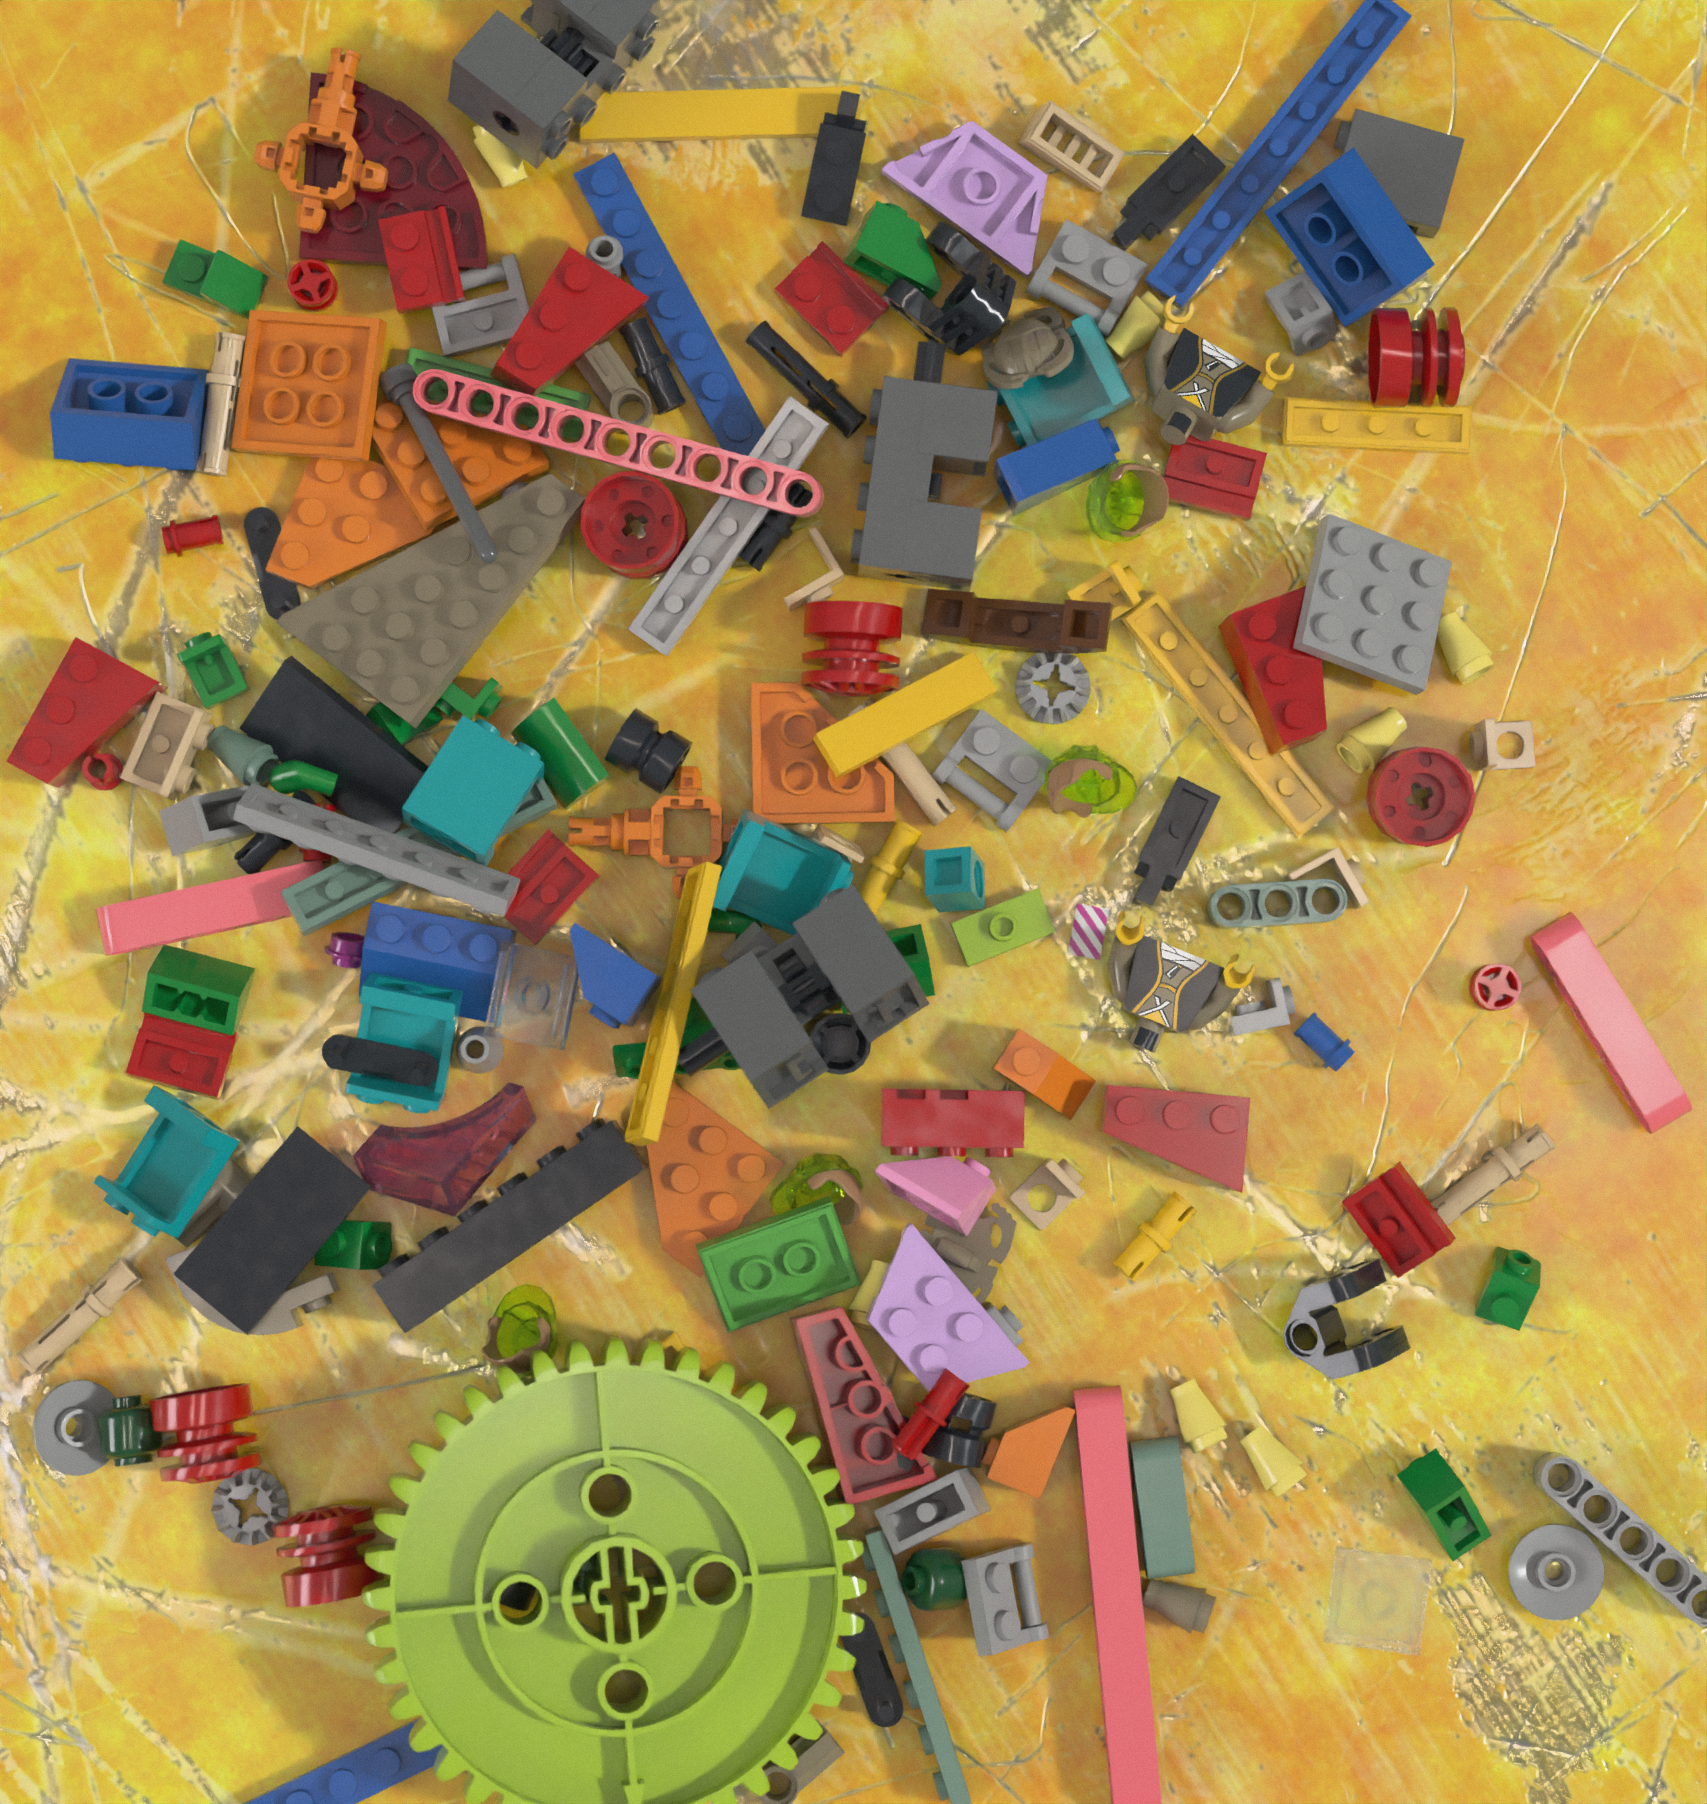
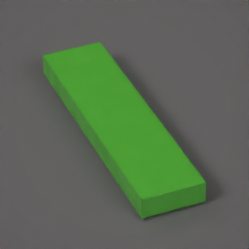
[405,347,591,442]

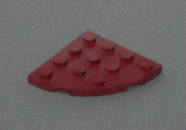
[299,72,488,271]

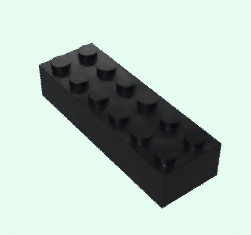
[372,1118,648,1333]

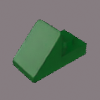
[162,239,269,319]

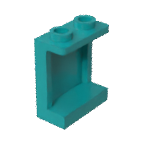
[986,313,1135,448]
[402,715,544,867]
[713,809,854,936]
[345,972,463,1113]
[94,1085,240,1239]

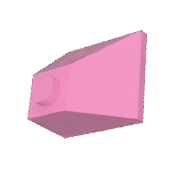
[875,1156,996,1237]

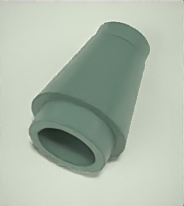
[207,725,279,786]

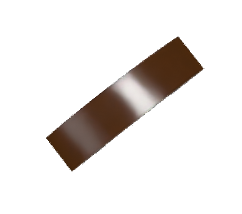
[921,588,1113,654]

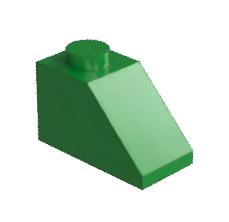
[843,201,942,300]
[1397,1448,1492,1562]

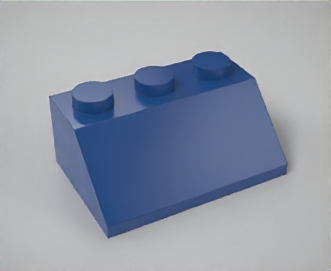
[1264,147,1435,327]
[50,358,209,470]
[359,901,517,1024]
[570,923,662,1029]

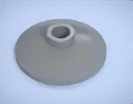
[32,1380,115,1476]
[1508,1524,1604,1620]

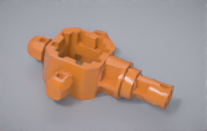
[254,47,388,233]
[568,766,739,899]

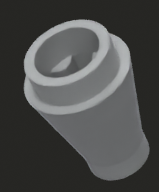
[456,1026,504,1074]

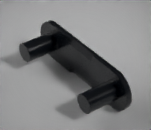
[244,507,301,620]
[322,1034,439,1086]
[841,1612,903,1727]

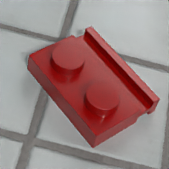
[378,206,466,315]
[775,241,889,357]
[1163,435,1267,521]
[504,829,600,945]
[126,1013,239,1100]
[1342,1161,1456,1278]

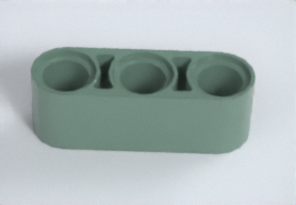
[1206,879,1348,929]
[1129,1436,1195,1579]

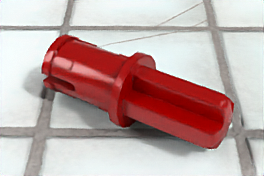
[893,1368,970,1460]

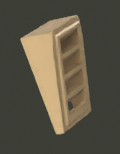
[1017,100,1125,193]

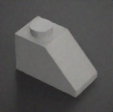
[159,784,267,856]
[874,1467,991,1555]

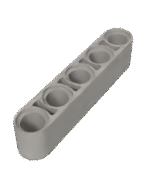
[1533,1452,1707,1627]

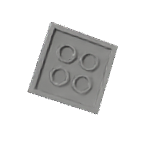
[1293,514,1452,695]

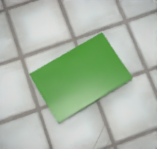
[696,1196,862,1333]

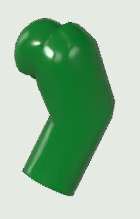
[269,760,338,796]
[707,908,762,939]

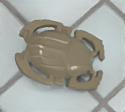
[980,306,1074,389]
[920,1203,1017,1306]

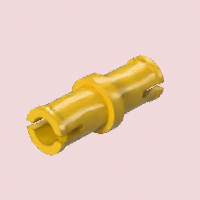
[858,819,923,916]
[1112,1192,1197,1283]

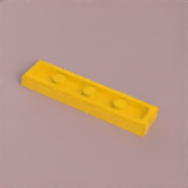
[1281,397,1472,455]
[813,651,998,779]

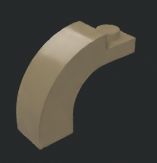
[166,1246,340,1335]

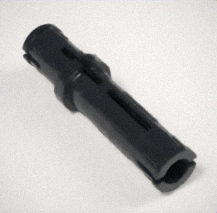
[745,320,867,438]

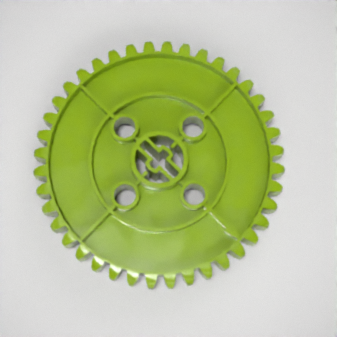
[362,1336,867,1804]

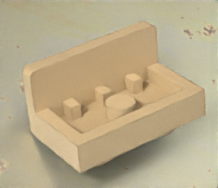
[120,691,214,801]

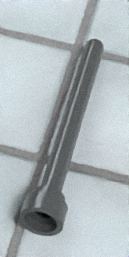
[379,363,498,563]

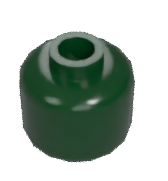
[98,1395,163,1466]
[901,1547,968,1611]

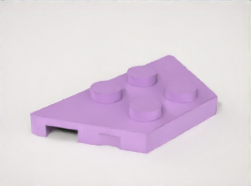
[882,121,1048,279]
[866,1223,1030,1392]

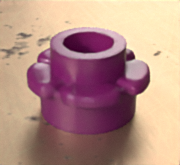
[324,932,365,968]

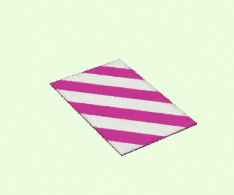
[1068,903,1109,960]

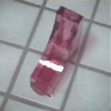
[353,1082,536,1217]

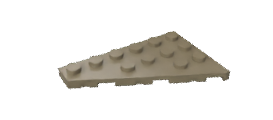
[277,473,586,729]

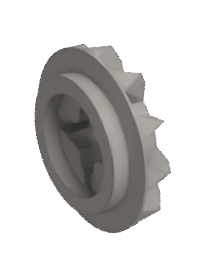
[1015,653,1091,724]
[211,1468,288,1546]

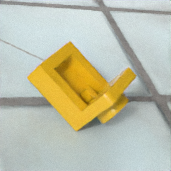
[1066,560,1143,622]

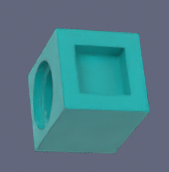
[925,846,985,913]

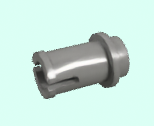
[586,235,623,278]

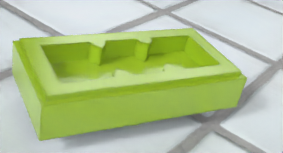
[950,888,1056,967]

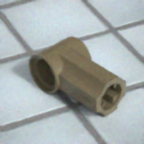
[575,341,653,435]
[174,1157,252,1247]
[758,1719,845,1804]

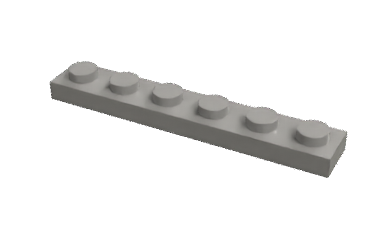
[628,396,830,656]
[233,783,521,917]

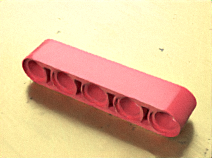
[96,861,324,956]
[1529,912,1692,1134]

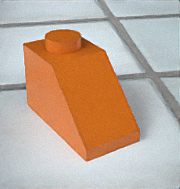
[992,1028,1096,1120]
[982,1403,1076,1499]

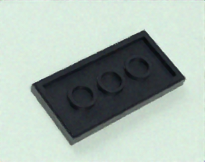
[239,656,428,834]
[173,1126,372,1335]

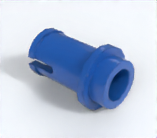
[1294,1012,1355,1072]

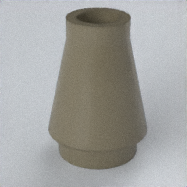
[1143,1579,1216,1634]

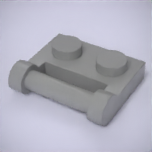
[1025,219,1148,338]
[432,253,530,357]
[932,709,1057,833]
[961,1542,1049,1656]

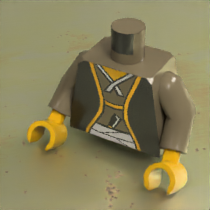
[1144,295,1294,445]
[1107,911,1256,1053]

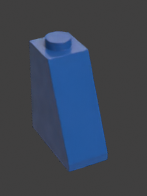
[993,418,1120,516]

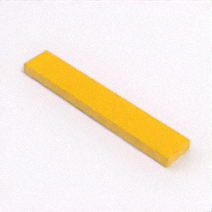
[580,86,860,143]
[1120,590,1336,839]
[624,861,722,1146]

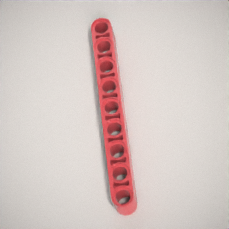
[413,369,824,517]
[1073,1385,1162,1804]

